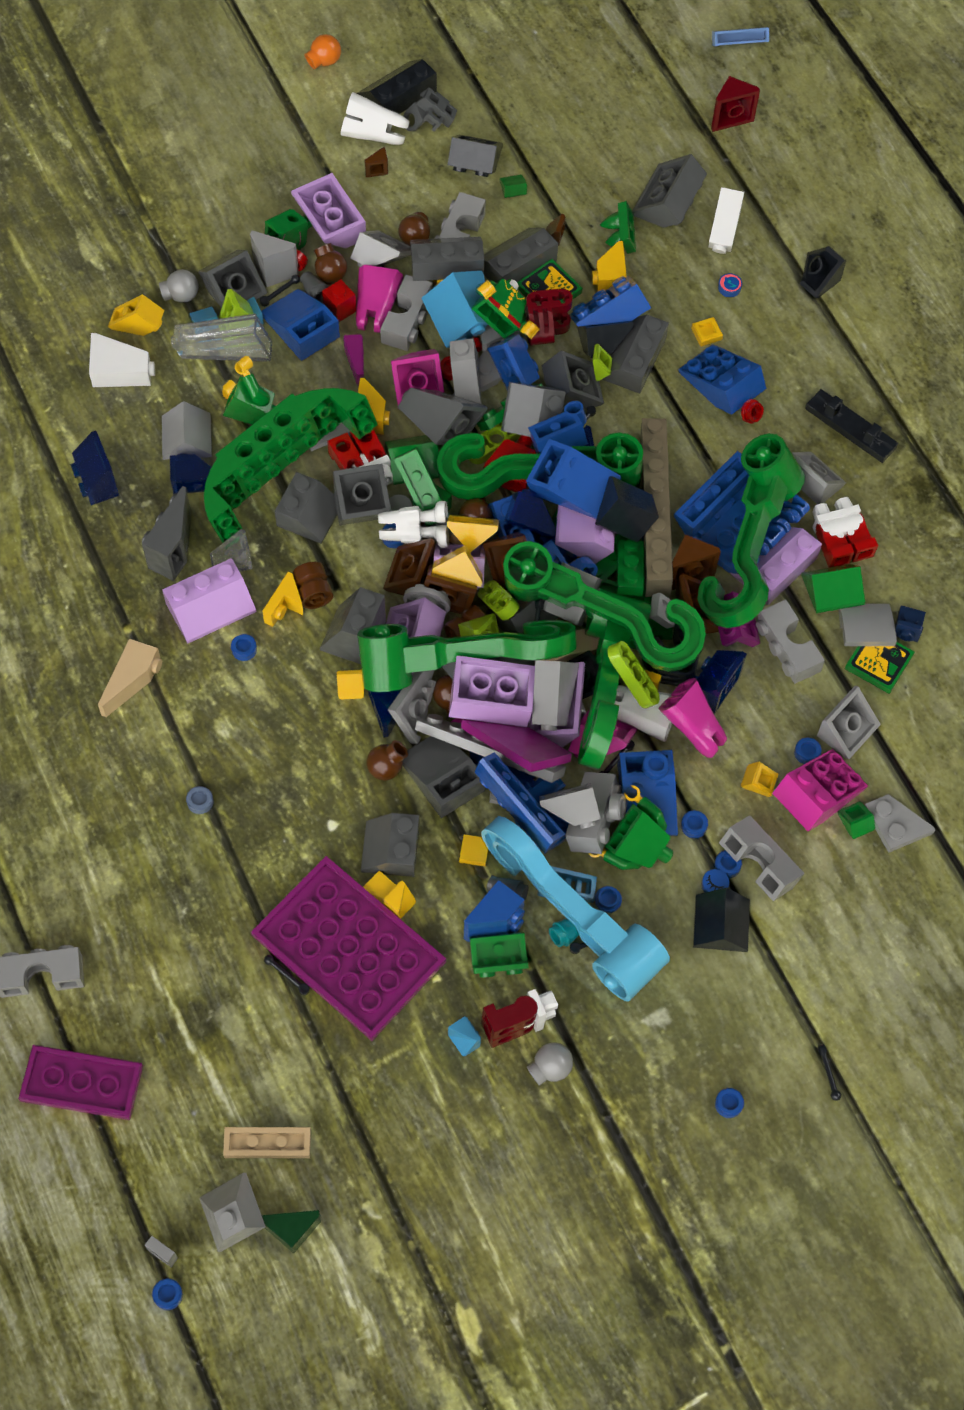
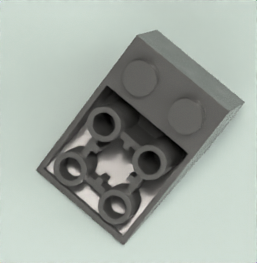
[142,486,192,581]
[403,736,485,818]

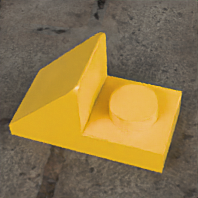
[262,572,303,627]

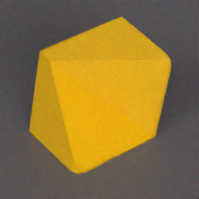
[384,881,416,919]

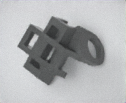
[404,88,457,132]

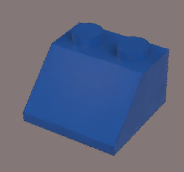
[487,334,540,391]
[464,880,525,942]

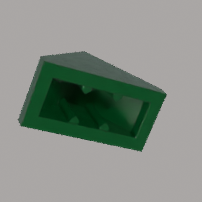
[262,1210,321,1254]

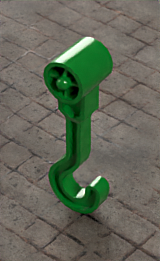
[437,432,644,500]
[697,433,805,628]
[503,541,706,672]
[578,588,651,770]
[357,620,577,692]

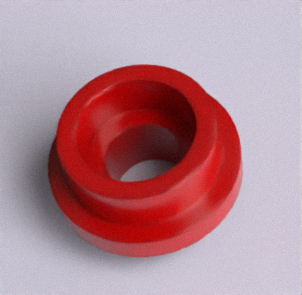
[741,399,764,424]

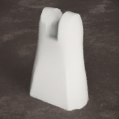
[341,92,409,145]
[615,685,672,742]

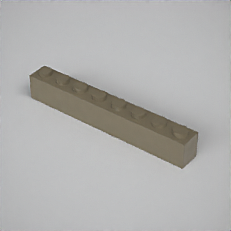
[640,418,673,597]

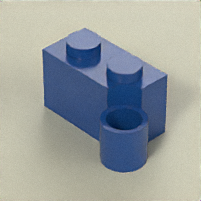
[528,401,588,454]

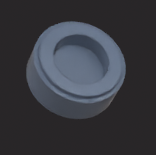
[186,786,213,814]

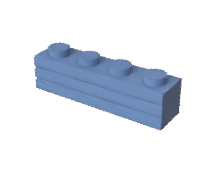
[712,27,769,46]

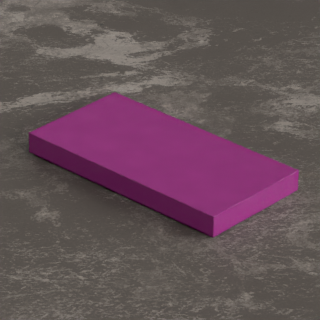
[461,719,572,772]
[18,1045,143,1120]

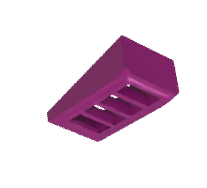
[343,334,364,388]

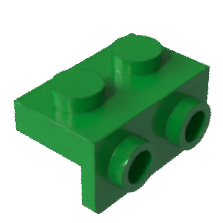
[469,932,529,977]

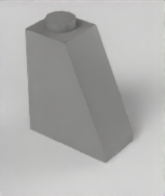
[532,660,579,731]

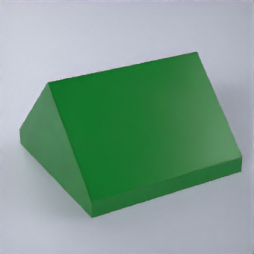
[385,435,439,485]
[801,564,865,613]

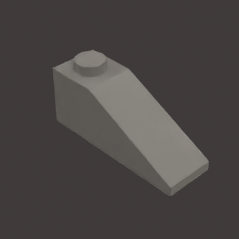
[450,338,482,404]

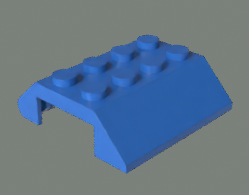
[674,451,810,574]
[475,752,569,854]

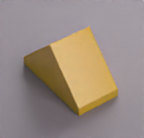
[447,515,499,553]
[432,545,483,587]

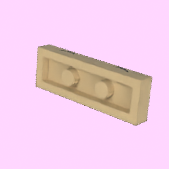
[223,1127,311,1158]

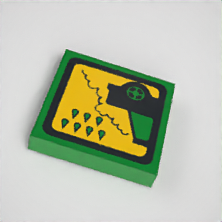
[517,259,583,303]
[845,642,915,694]

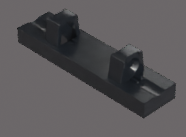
[805,389,898,463]

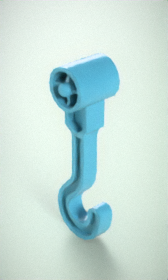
[481,816,670,1002]

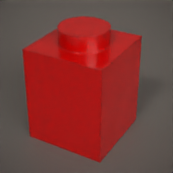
[322,279,356,322]

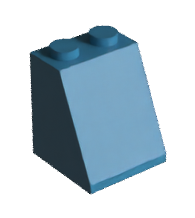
[421,270,488,348]

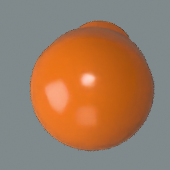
[305,34,341,69]

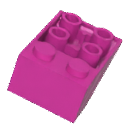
[772,749,868,831]

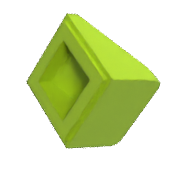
[593,344,613,381]

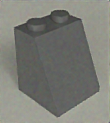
[398,388,488,445]
[320,587,386,664]

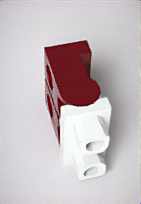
[481,989,558,1048]

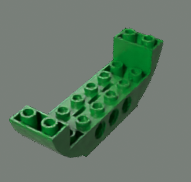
[204,388,378,547]

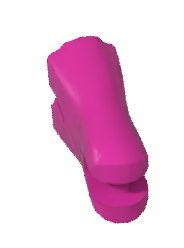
[356,265,404,333]
[658,678,727,758]

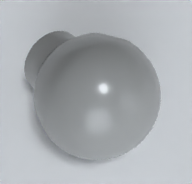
[159,269,199,302]
[527,1042,573,1085]

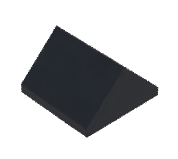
[595,476,659,542]
[693,888,750,952]

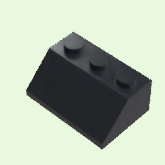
[357,59,437,114]

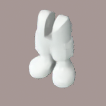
[378,501,449,548]

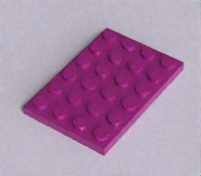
[251,856,446,1041]

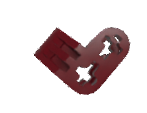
[526,289,573,346]

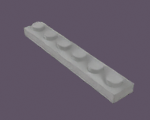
[415,714,566,783]

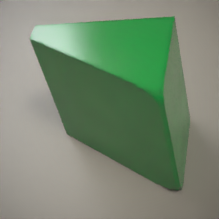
[500,174,527,198]
[837,801,875,839]

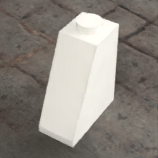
[708,187,744,254]
[89,333,155,387]

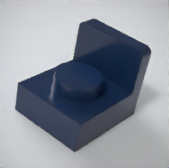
[895,605,926,642]

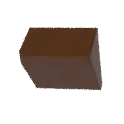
[364,147,388,177]
[546,214,566,246]

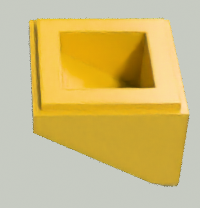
[337,670,364,700]
[741,761,779,797]

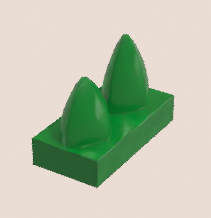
[600,201,636,254]

